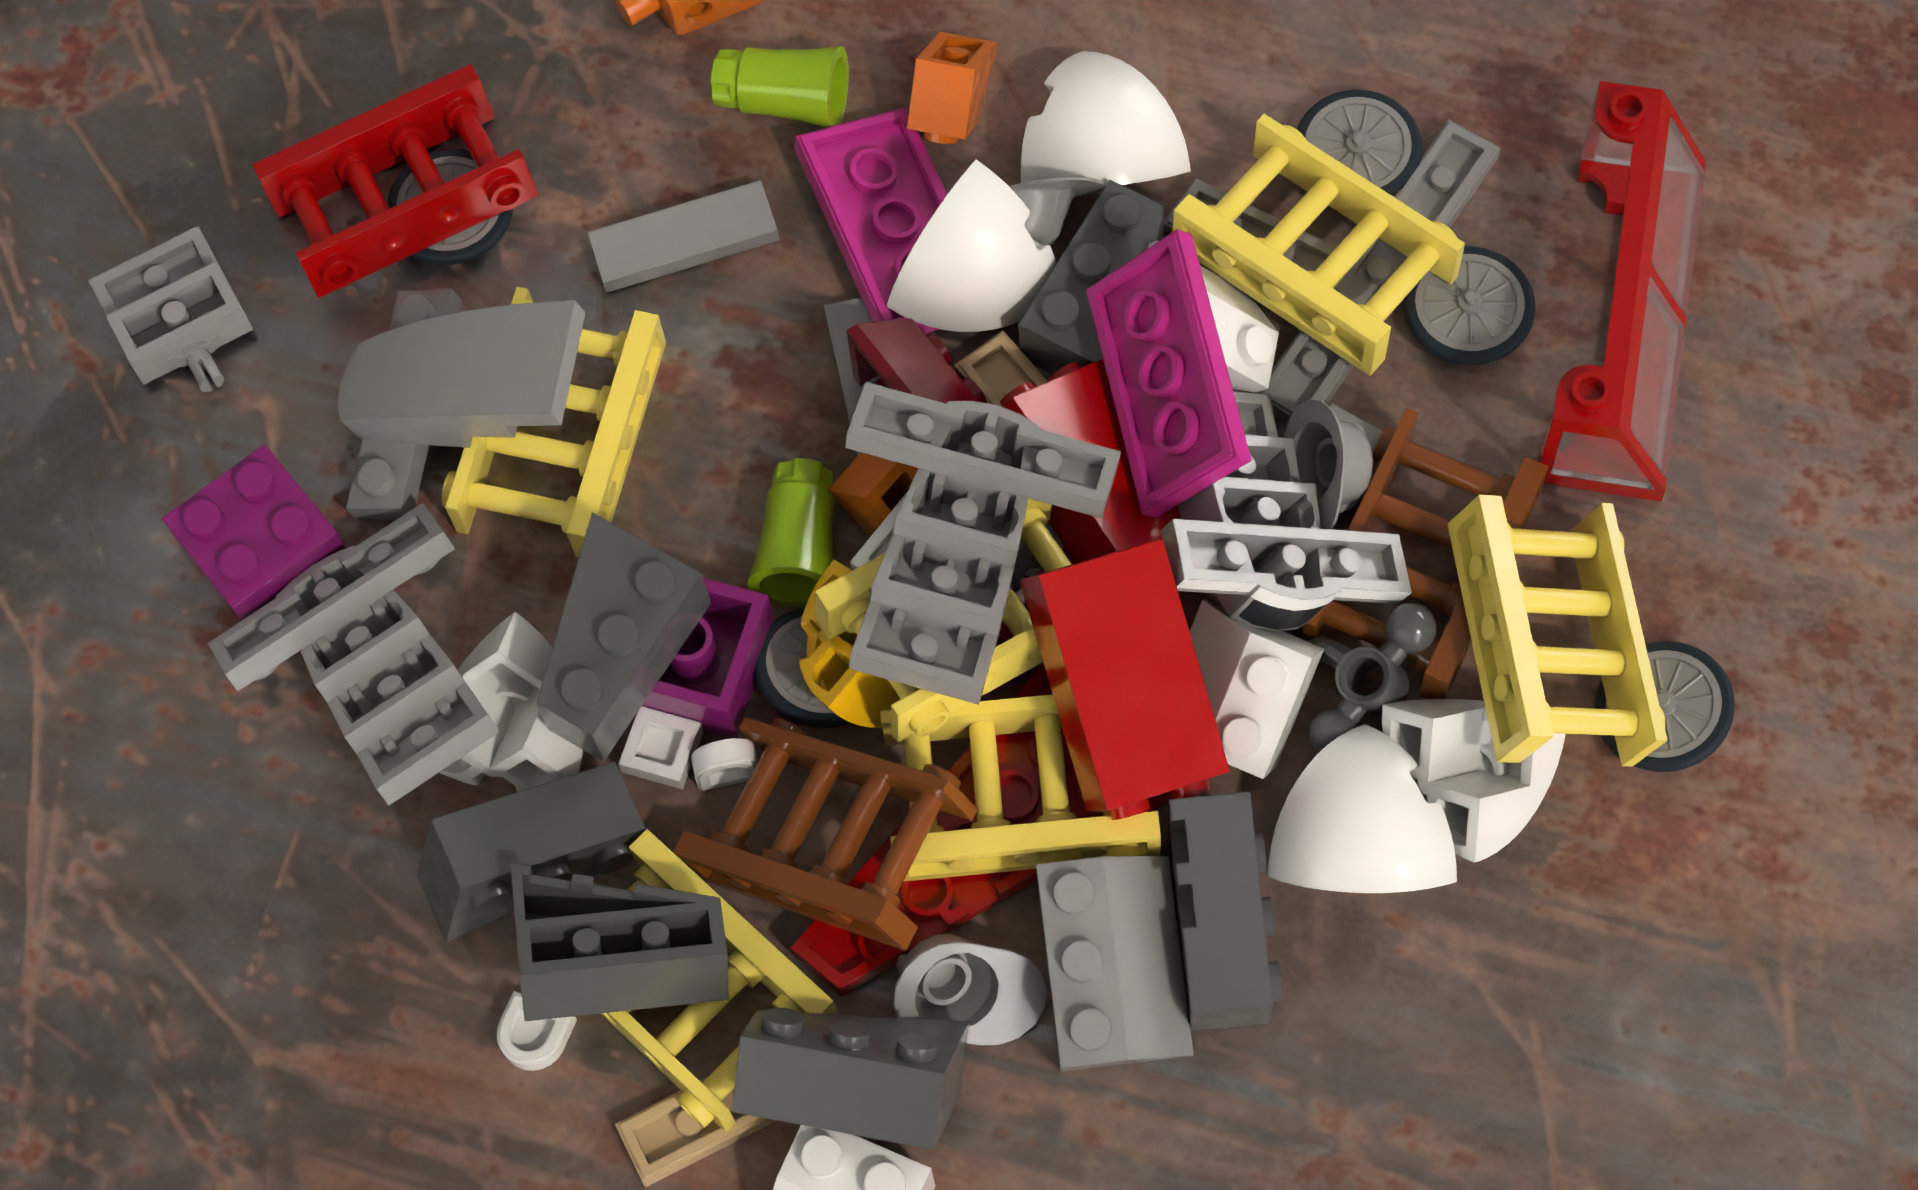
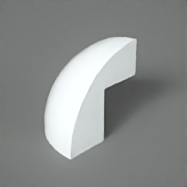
[1021,51,1191,186]
[886,159,1056,332]
[439,612,583,792]
[1382,699,1566,863]
[1268,724,1457,893]

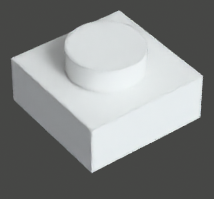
[619,706,703,790]

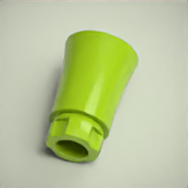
[711,46,849,128]
[747,458,835,608]

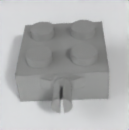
[88,226,254,392]

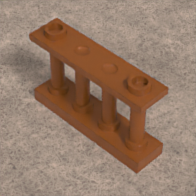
[1302,408,1549,699]
[672,717,978,951]

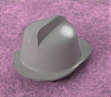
[1009,177,1105,247]
[1284,400,1373,530]
[892,934,1047,1045]

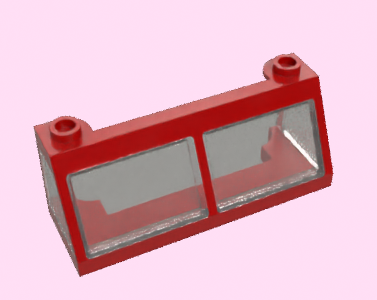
[1538,81,1706,502]

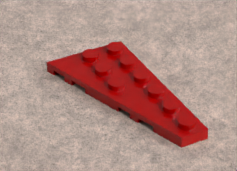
[790,663,1172,996]

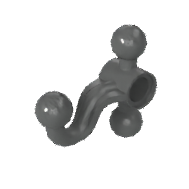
[1282,603,1436,754]

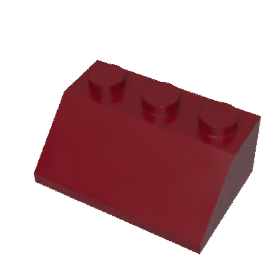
[846,318,988,404]

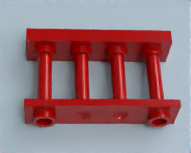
[252,64,539,298]

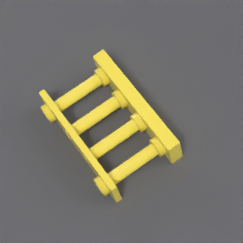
[1172,114,1465,376]
[441,287,666,558]
[1447,495,1668,767]
[815,498,1071,743]
[880,695,1161,882]
[601,829,839,1132]

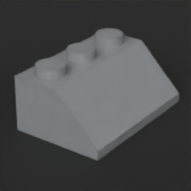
[1036,856,1194,1072]

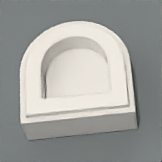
[691,738,759,791]
[497,991,577,1071]

